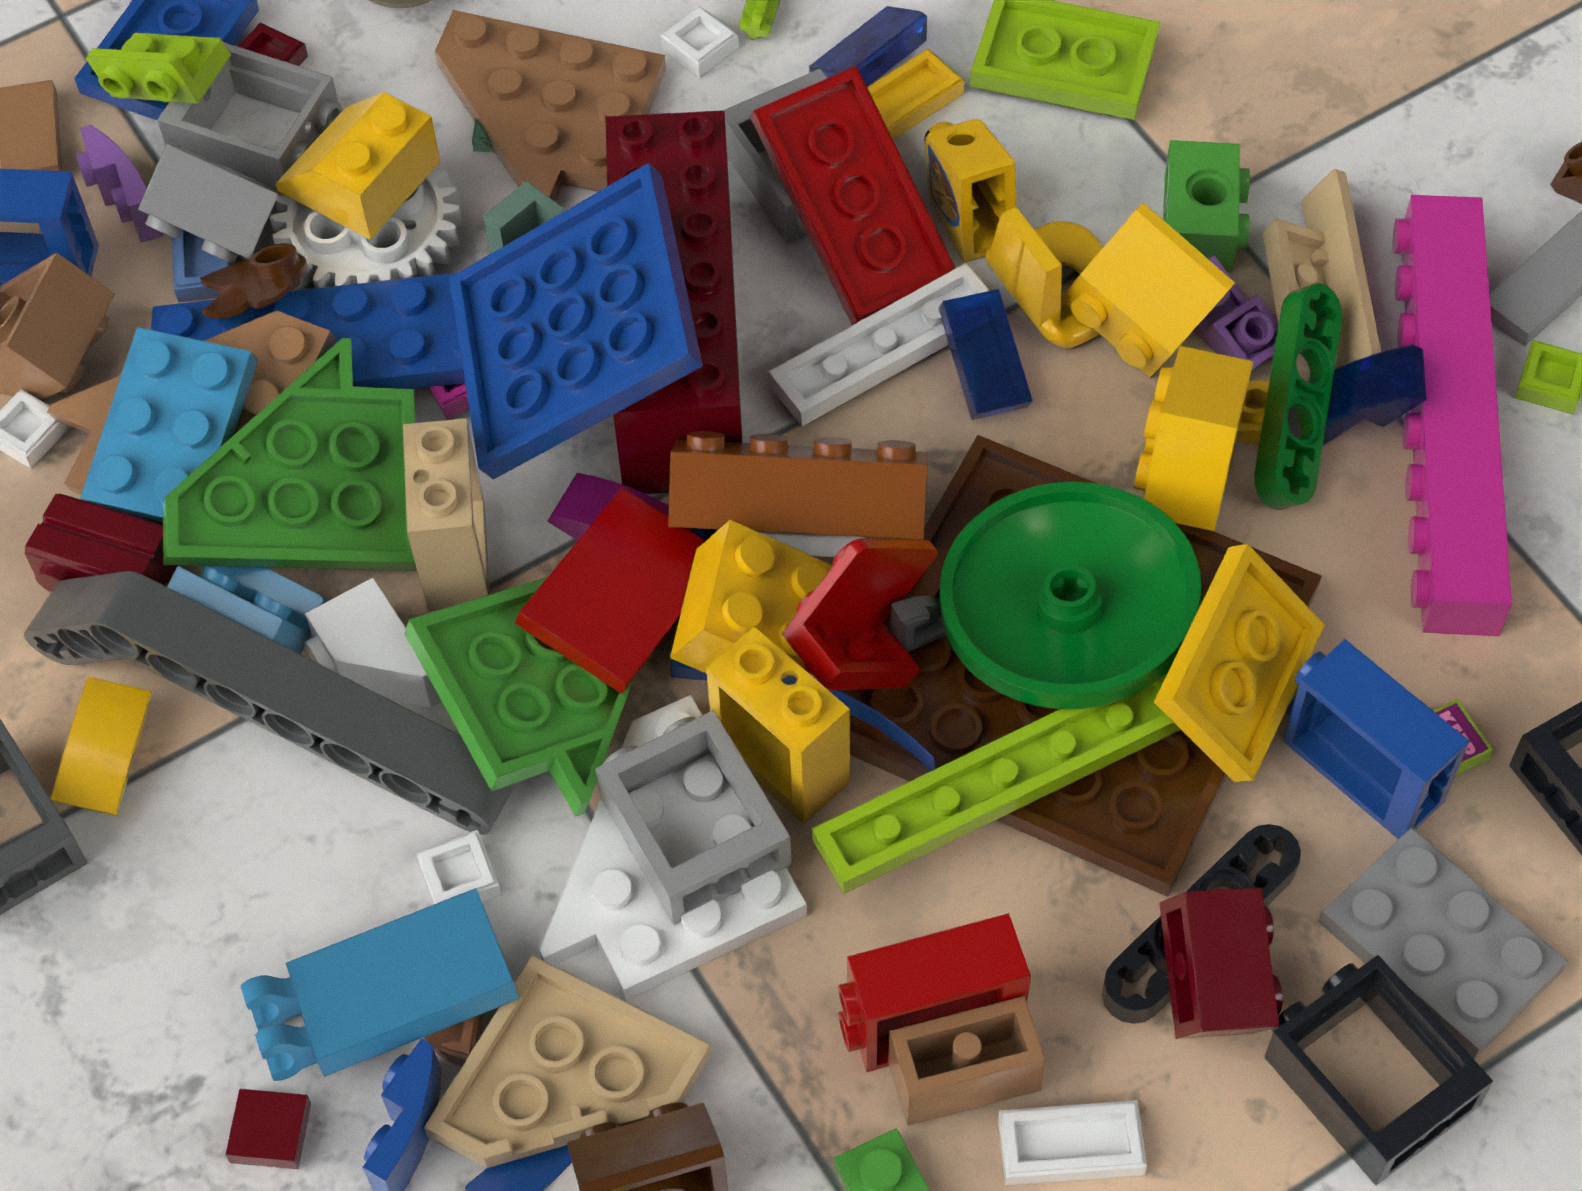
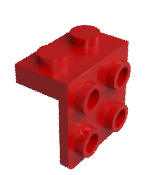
[782,539,938,691]

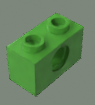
[1163,140,1250,272]

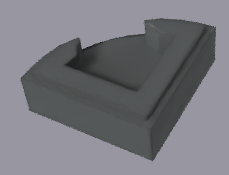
[890,596,947,652]

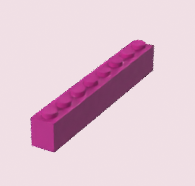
[1392,195,1512,636]

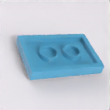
[80,327,258,523]

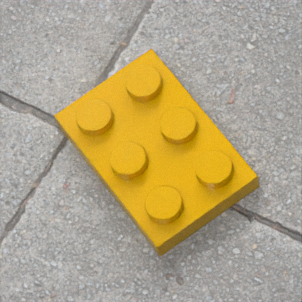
[1154,544,1325,782]

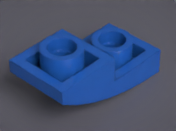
[363,1038,441,1191]

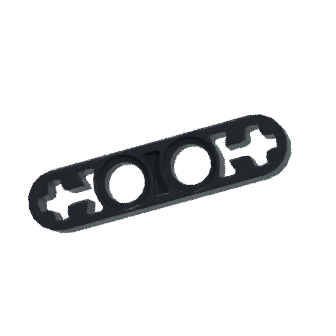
[1102,824,1301,1024]

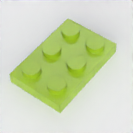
[970,0,1161,120]

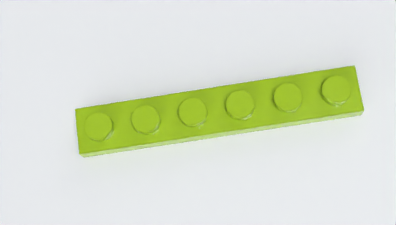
[812,673,1181,894]

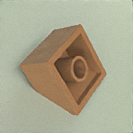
[0,253,115,401]

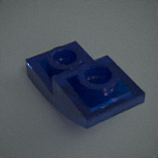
[1323,345,1427,446]

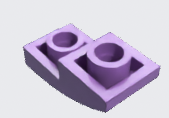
[76,125,163,242]
[1194,255,1278,371]

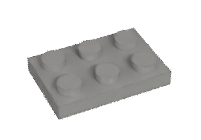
[1319,828,1568,1059]

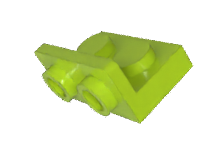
[86,33,231,104]

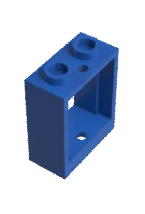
[0,169,99,287]
[1283,639,1469,839]

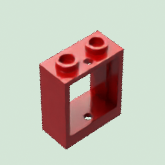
[838,913,1031,1072]

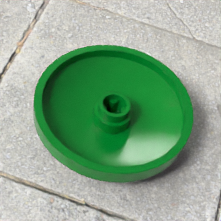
[940,482,1201,709]

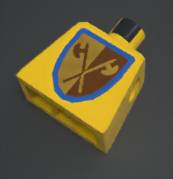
[924,119,1016,263]

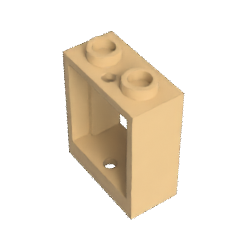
[403,418,490,611]

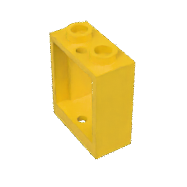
[706,626,850,824]

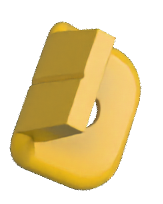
[985,207,1104,349]

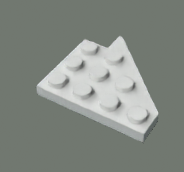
[539,695,807,1000]

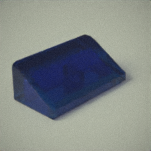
[809,6,927,87]

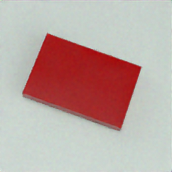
[515,487,705,694]

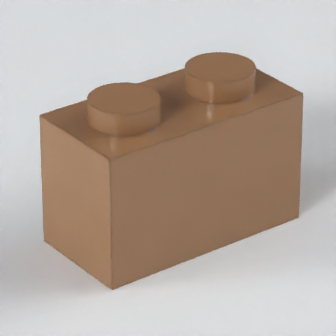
[888,996,1046,1126]

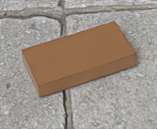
[0,80,62,171]

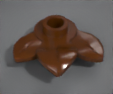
[200,243,309,319]

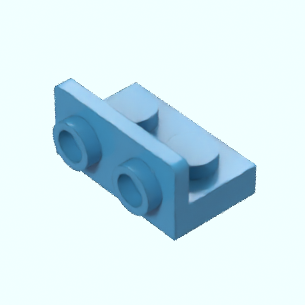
[167,566,327,655]

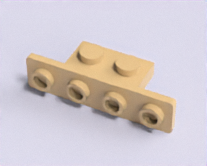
[1262,169,1382,390]

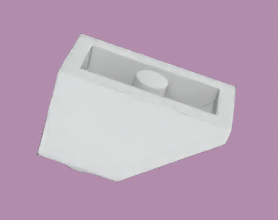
[304,578,442,708]

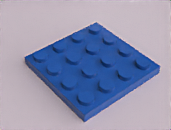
[449,163,703,480]

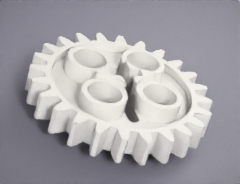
[270,167,462,288]

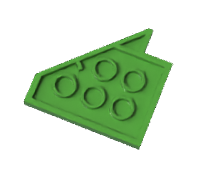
[163,338,417,571]
[404,577,632,817]

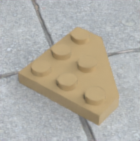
[424,956,711,1168]

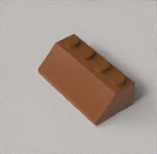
[668,431,928,540]

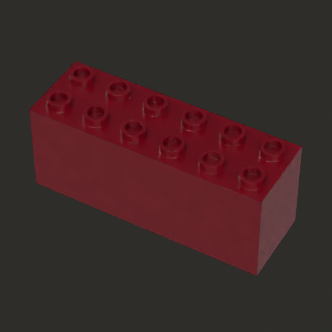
[605,110,743,494]

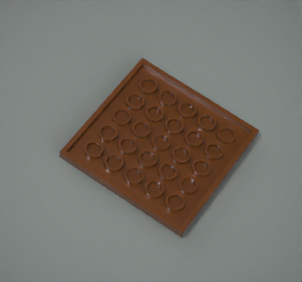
[839,435,1322,897]

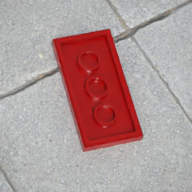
[750,66,956,325]

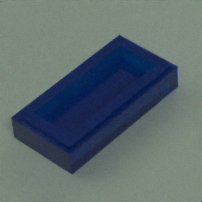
[938,289,1033,420]

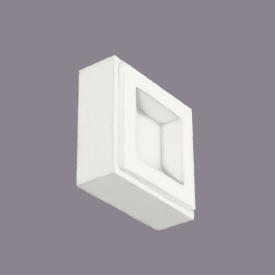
[660,6,739,78]
[0,389,71,469]
[415,830,502,904]

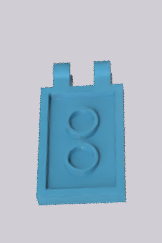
[241,888,520,1081]

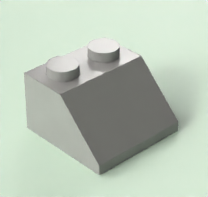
[138,140,278,263]

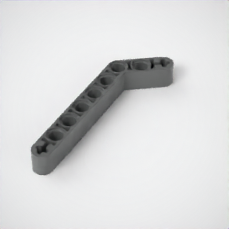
[24,571,516,835]

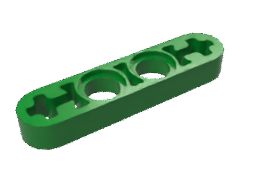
[1254,283,1342,510]

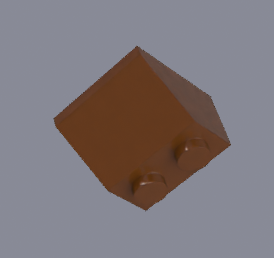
[567,1102,728,1191]

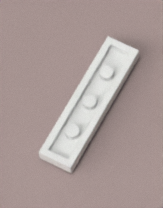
[768,263,1000,426]

